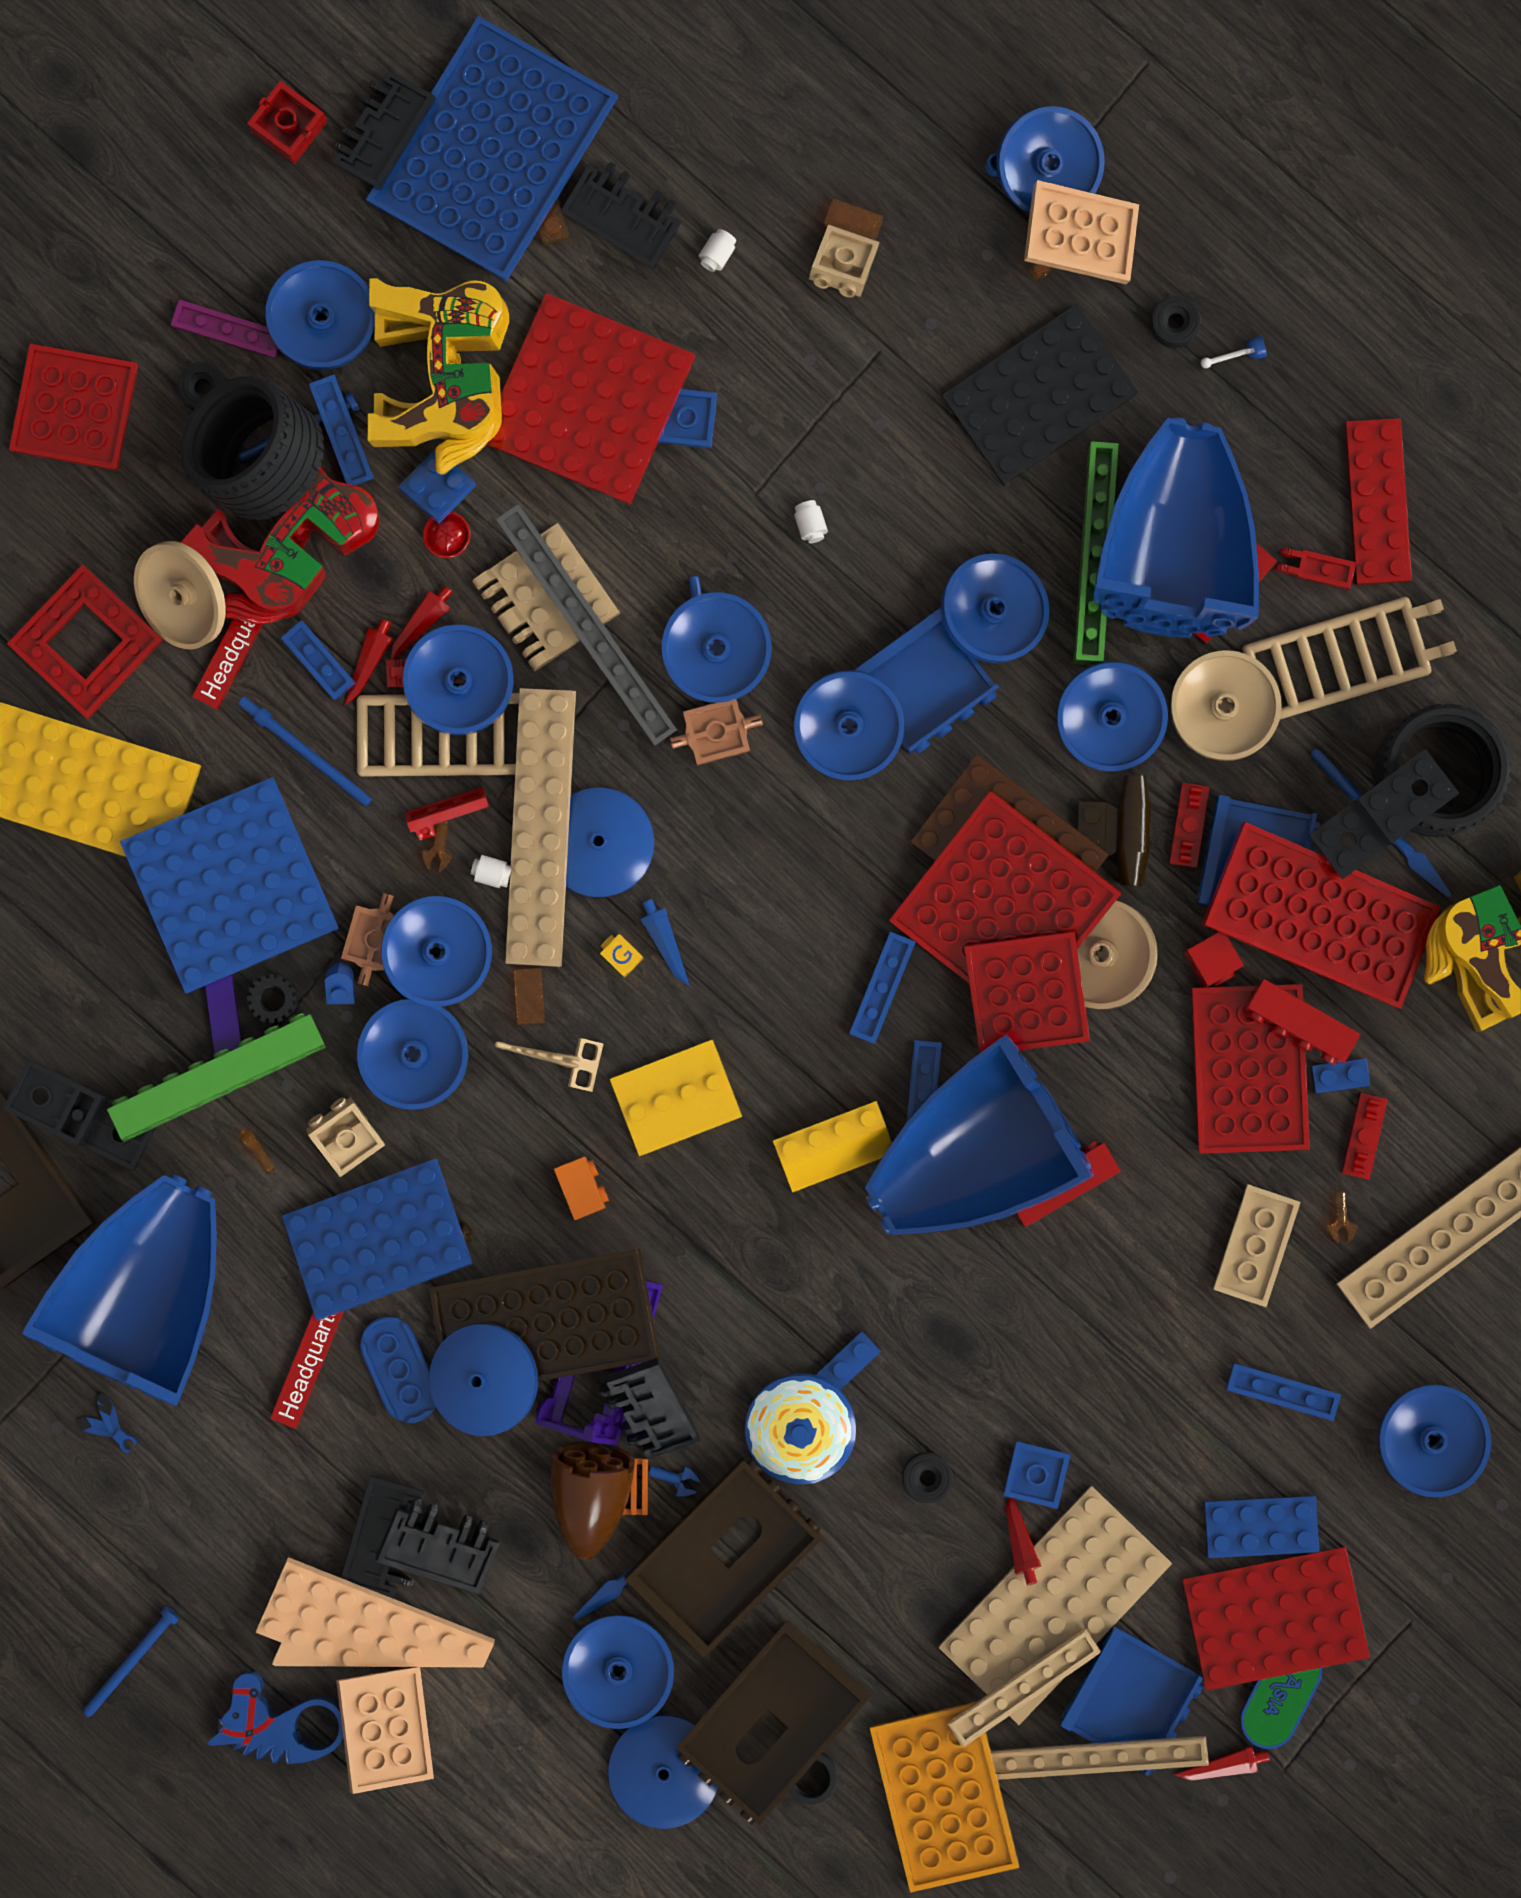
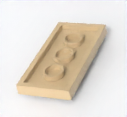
[1213,1184,1301,1307]

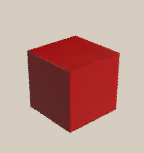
[1183,932,1244,988]

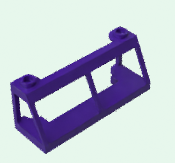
[535,1280,663,1445]

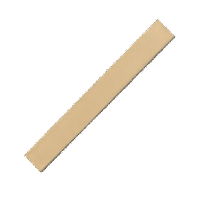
[991,1736,1209,1780]

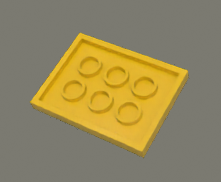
[610,1040,742,1156]

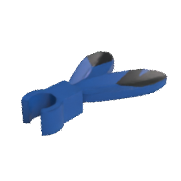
[76,1393,138,1453]

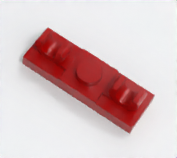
[1169,782,1209,869]
[1341,1093,1388,1180]

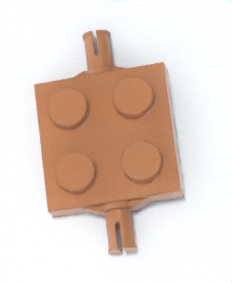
[670,699,763,766]
[341,893,394,986]

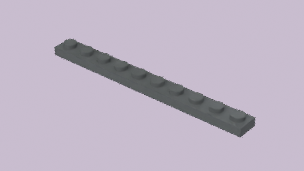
[496,504,677,746]

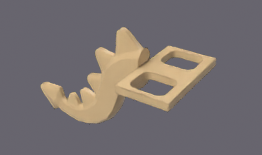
[495,1038,603,1092]

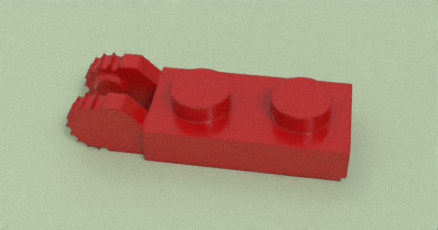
[1275,548,1356,591]

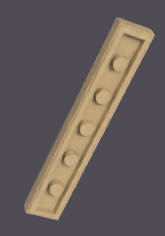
[947,1628,1101,1747]

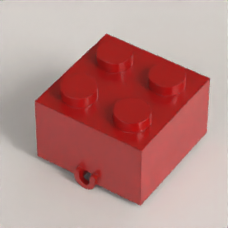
[247,81,327,165]

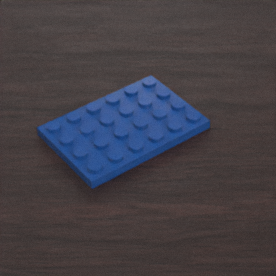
[282,1159,473,1320]

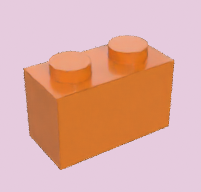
[554,1157,609,1220]

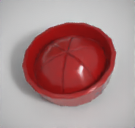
[423,512,471,558]

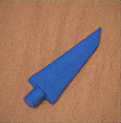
[640,899,690,987]

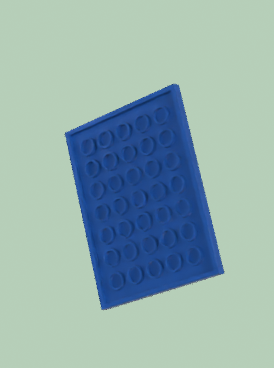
[366,16,618,282]

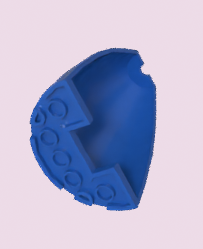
[1093,417,1259,638]
[865,1035,1094,1235]
[22,1174,217,1406]

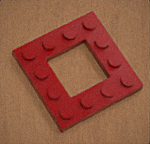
[7,564,163,719]

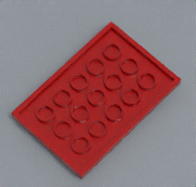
[1191,984,1310,1154]
[1182,1547,1370,1691]

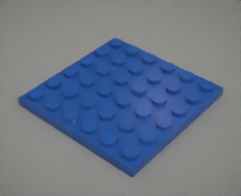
[120,777,339,994]

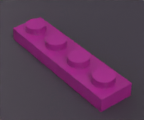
[171,299,279,360]

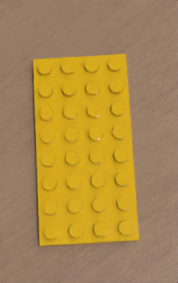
[0,702,201,857]

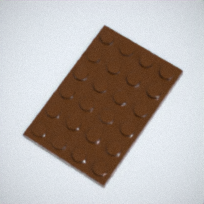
[911,754,1109,872]

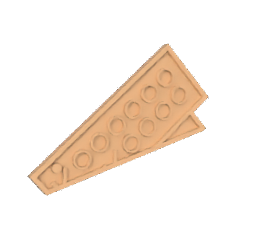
[256,1557,495,1667]

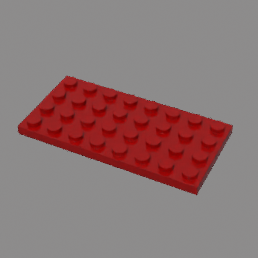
[1202,822,1440,1009]

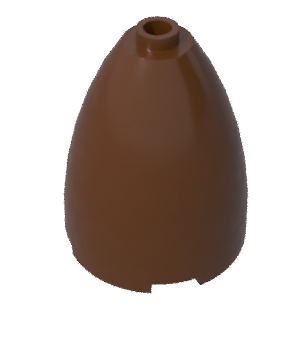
[550,1442,635,1560]

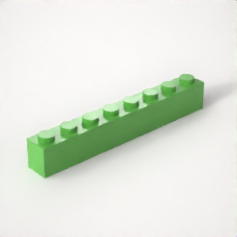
[1073,442,1119,665]
[107,1013,326,1142]

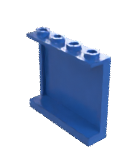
[855,608,999,755]
[1196,795,1320,907]
[1058,1625,1204,1776]

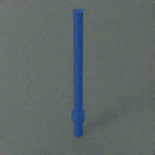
[238,696,373,807]

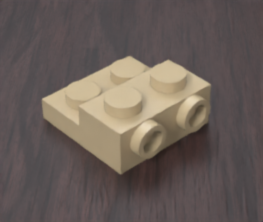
[809,225,880,297]
[306,1097,385,1177]

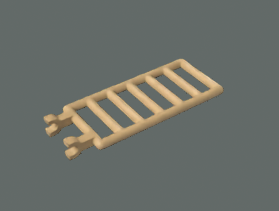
[1242,597,1457,719]
[357,693,520,777]

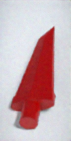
[390,586,453,660]
[344,618,393,706]
[1006,1497,1041,1586]
[1173,1746,1270,1781]

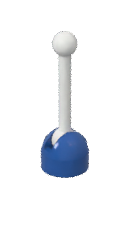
[1201,336,1267,368]

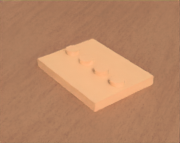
[1024,180,1139,284]
[336,1667,434,1794]

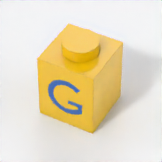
[600,934,644,978]

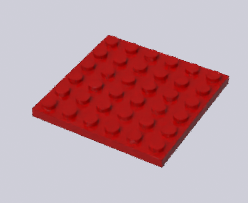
[486,293,696,505]
[889,791,1122,984]

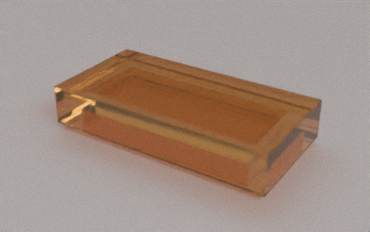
[514,968,545,1025]

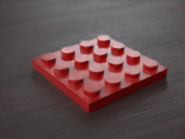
[9,344,139,471]
[964,931,1090,1053]

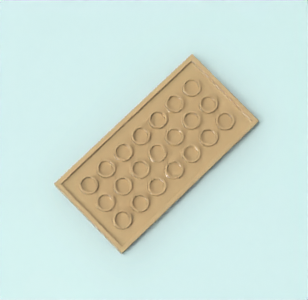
[938,1485,1172,1725]

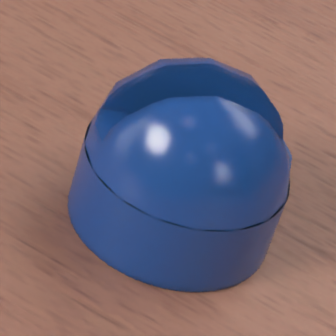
[985,153,998,177]

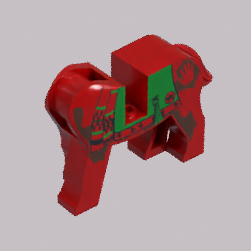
[181,467,379,624]

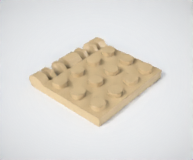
[472,523,620,671]

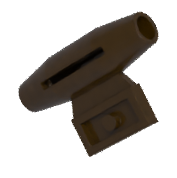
[1078,775,1151,886]

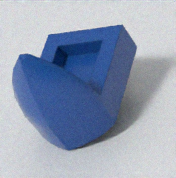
[325,960,355,1004]

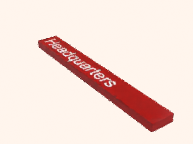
[192,527,313,710]
[270,1312,344,1429]

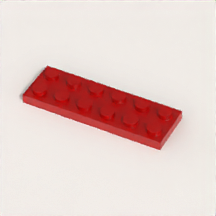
[1345,418,1412,585]

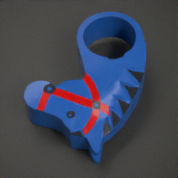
[208,1671,344,1764]

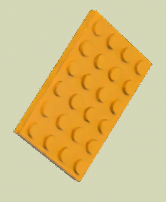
[870,1701,1019,1893]

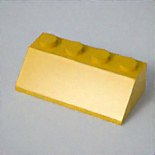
[773,1101,892,1193]

